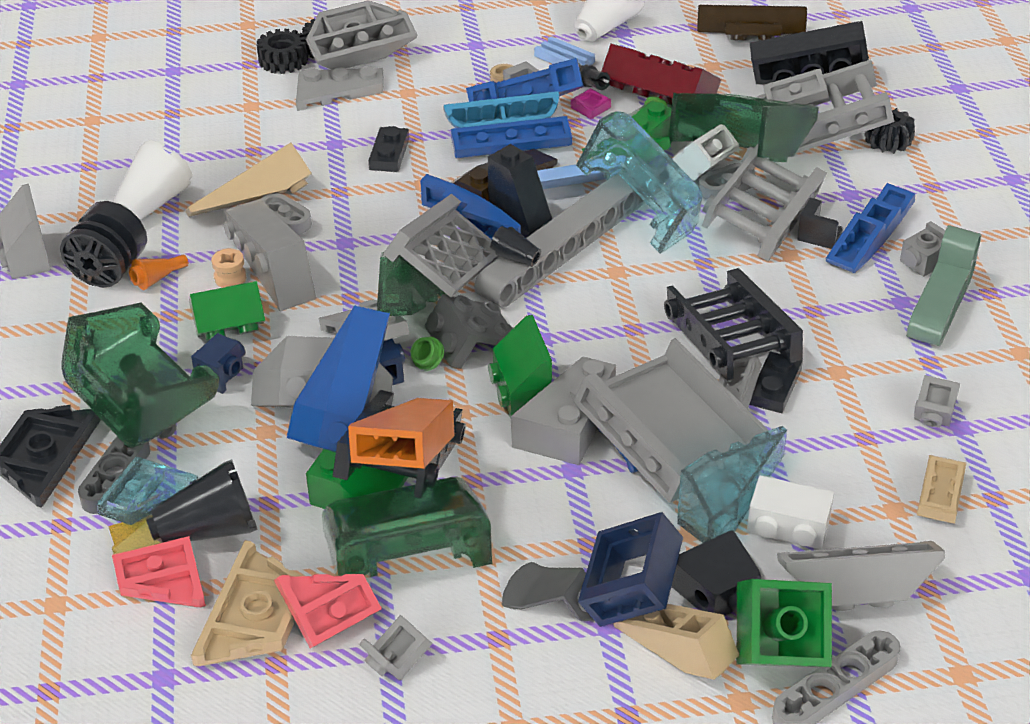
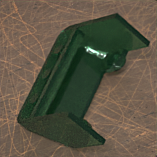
[669,93,819,162]

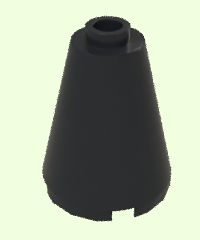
[146,459,258,543]

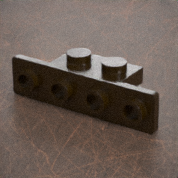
[697,4,807,40]

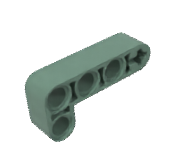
[906,225,982,347]

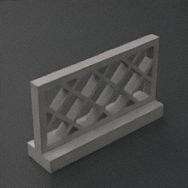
[383,194,499,297]

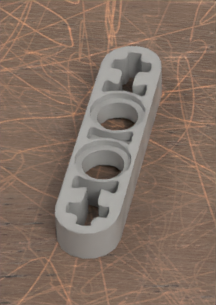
[772,631,900,724]

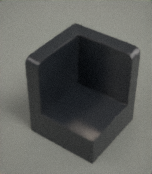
[797,198,843,249]

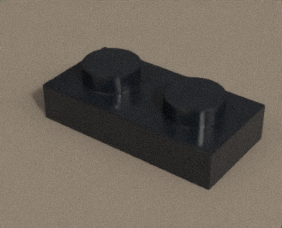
[368,126,409,172]
[749,351,803,414]

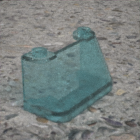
[576,111,702,254]

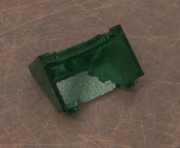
[61,302,220,447]
[322,477,492,577]

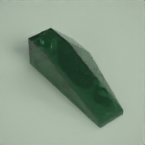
[377,252,447,316]

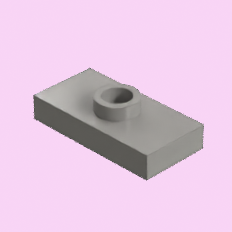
[719,356,762,409]

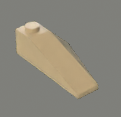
[185,142,311,217]

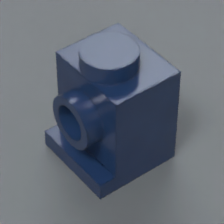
[191,333,246,394]

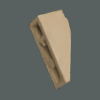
[613,604,739,680]

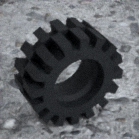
[256,28,308,74]

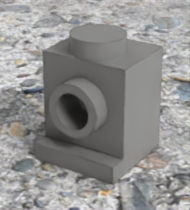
[900,221,945,277]

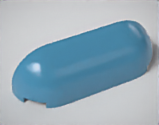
[443,91,559,128]

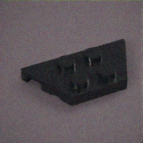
[0,401,106,507]

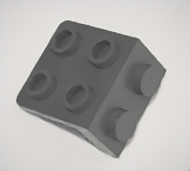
[424,294,513,369]

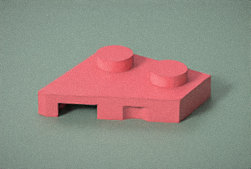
[112,536,206,608]
[274,574,382,649]

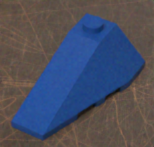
[286,305,390,451]

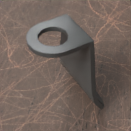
[502,562,593,621]

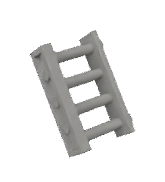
[757,59,894,159]
[702,139,827,262]

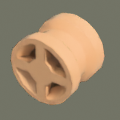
[211,248,247,288]

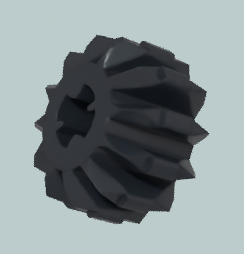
[864,108,915,154]

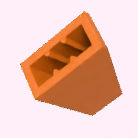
[348,398,455,469]

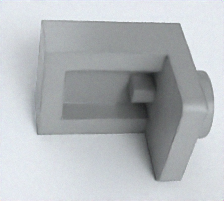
[914,375,960,427]
[359,615,433,681]

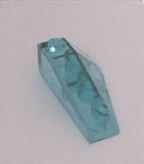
[677,426,788,543]

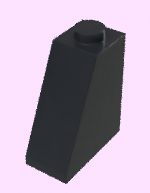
[488,144,552,238]

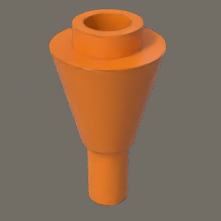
[129,254,189,290]

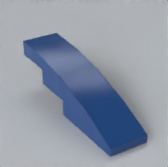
[420,174,521,240]
[826,183,915,273]

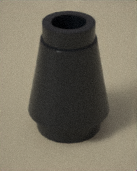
[490,226,541,267]

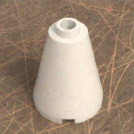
[574,0,645,41]
[112,140,192,220]

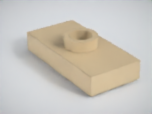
[917,455,966,524]

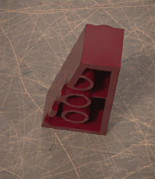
[601,43,722,114]

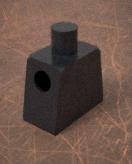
[671,530,761,616]

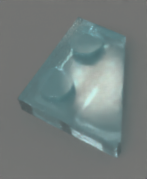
[97,457,198,525]

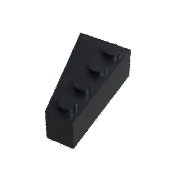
[750,21,869,85]

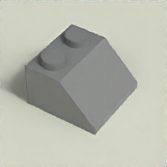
[0,184,51,279]

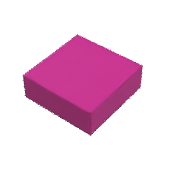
[571,88,611,119]

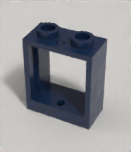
[578,512,683,627]

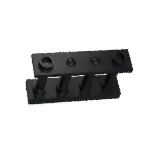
[664,268,803,381]
[333,390,466,499]

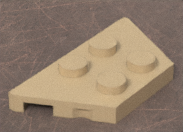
[191,540,301,666]

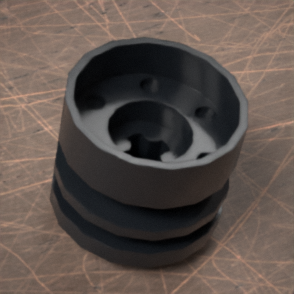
[60,201,148,288]

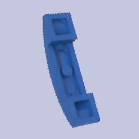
[466,58,584,102]

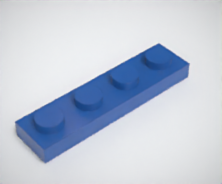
[451,116,572,158]

